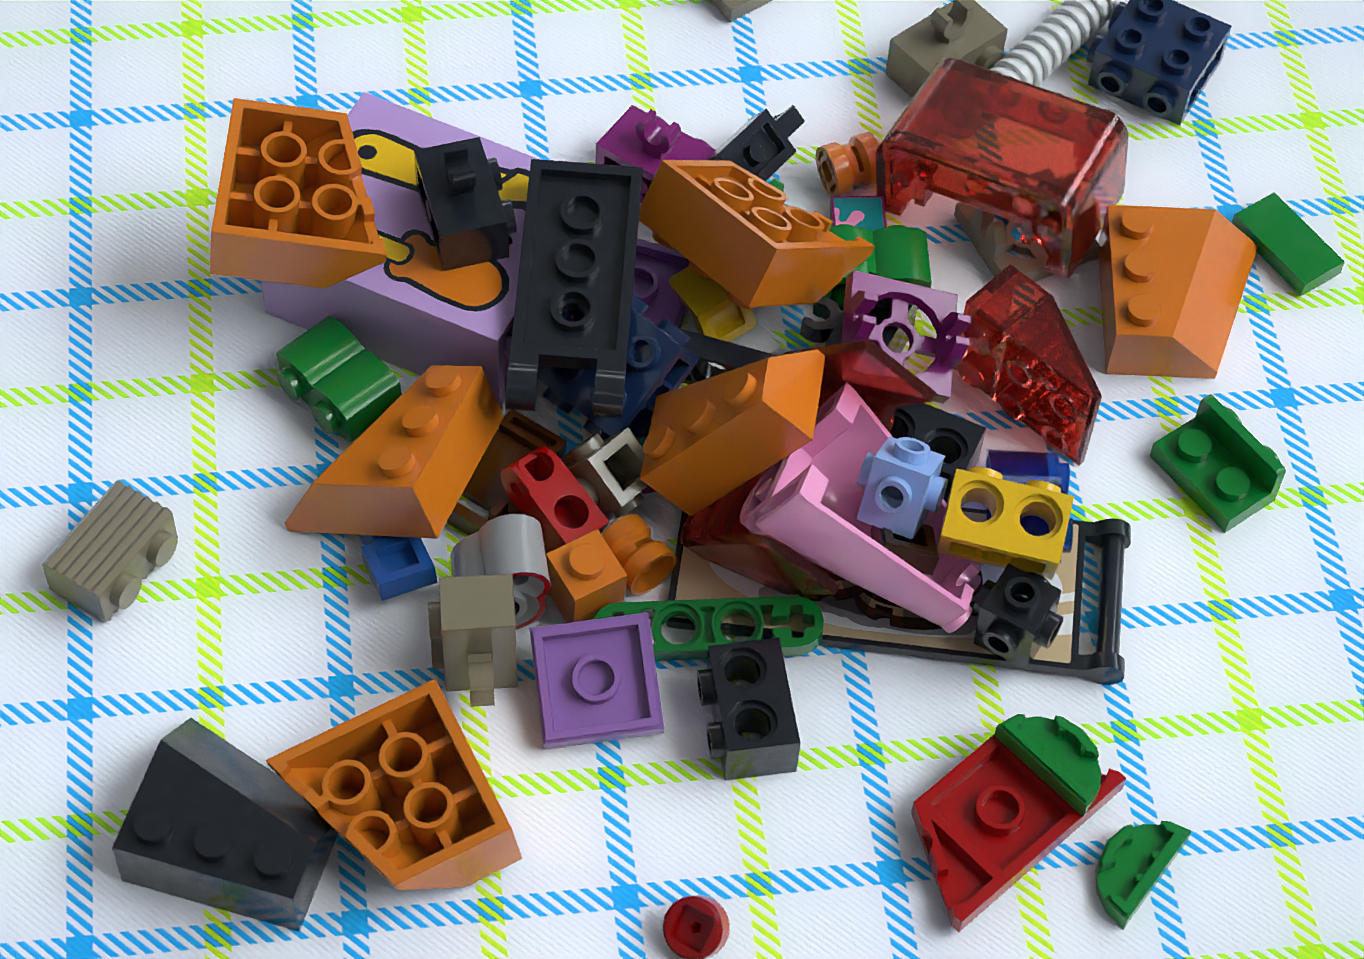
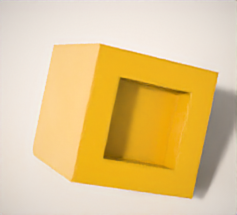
[669,267,757,342]

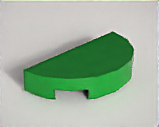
[994,714,1101,817]
[1095,821,1192,929]

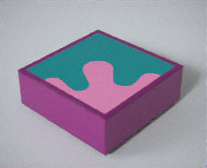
[829,196,887,231]

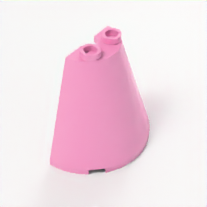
[740,383,982,633]

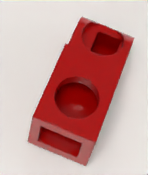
[500,446,610,554]

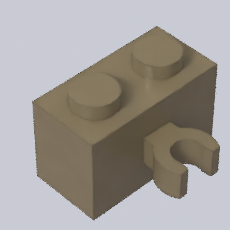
[885,0,1008,111]
[428,574,518,707]

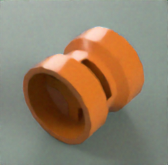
[816,131,886,196]
[602,513,676,595]

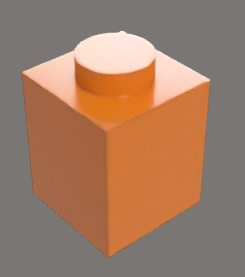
[546,529,627,623]

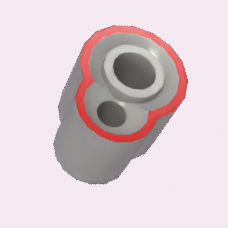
[450,514,551,630]

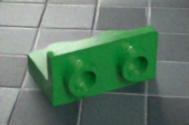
[1149,394,1286,533]

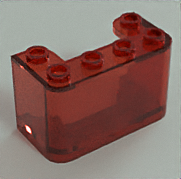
[876,58,1129,279]

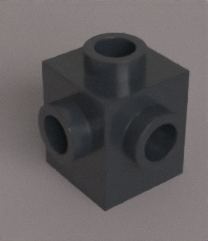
[972,563,1064,670]

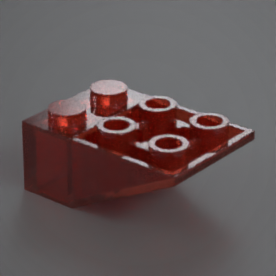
[953,264,1102,466]

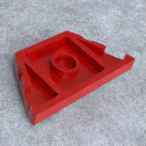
[911,735,1126,933]

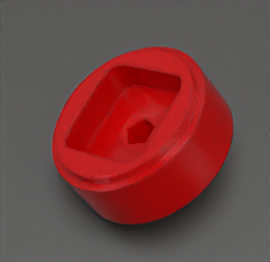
[663,895,730,959]

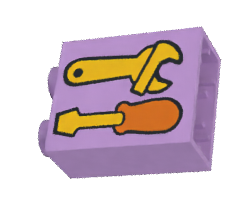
[261,92,538,404]

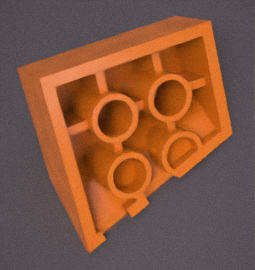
[210,98,387,289]
[639,160,875,310]
[1098,204,1258,379]
[640,349,825,516]
[284,365,504,539]
[266,679,522,890]

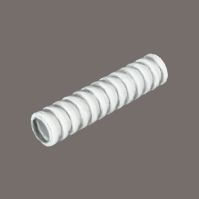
[963,0,1118,127]

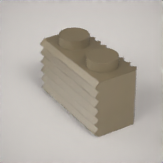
[42,480,178,622]

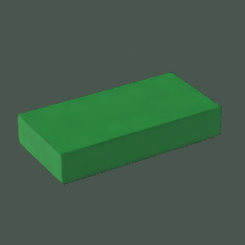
[1232,192,1345,296]

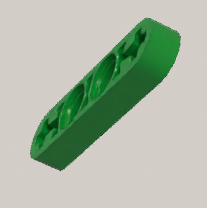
[594,596,824,661]

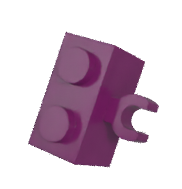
[595,105,716,204]

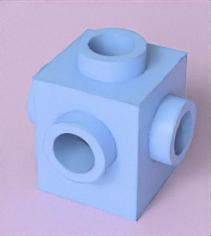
[856,437,948,539]

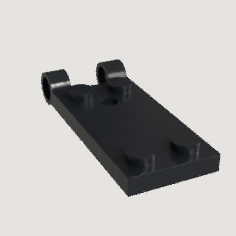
[505,159,643,418]

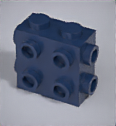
[1086,0,1232,125]
[538,294,700,440]

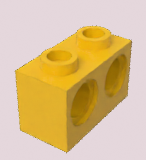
[937,467,1074,580]

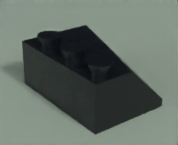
[112,718,339,932]

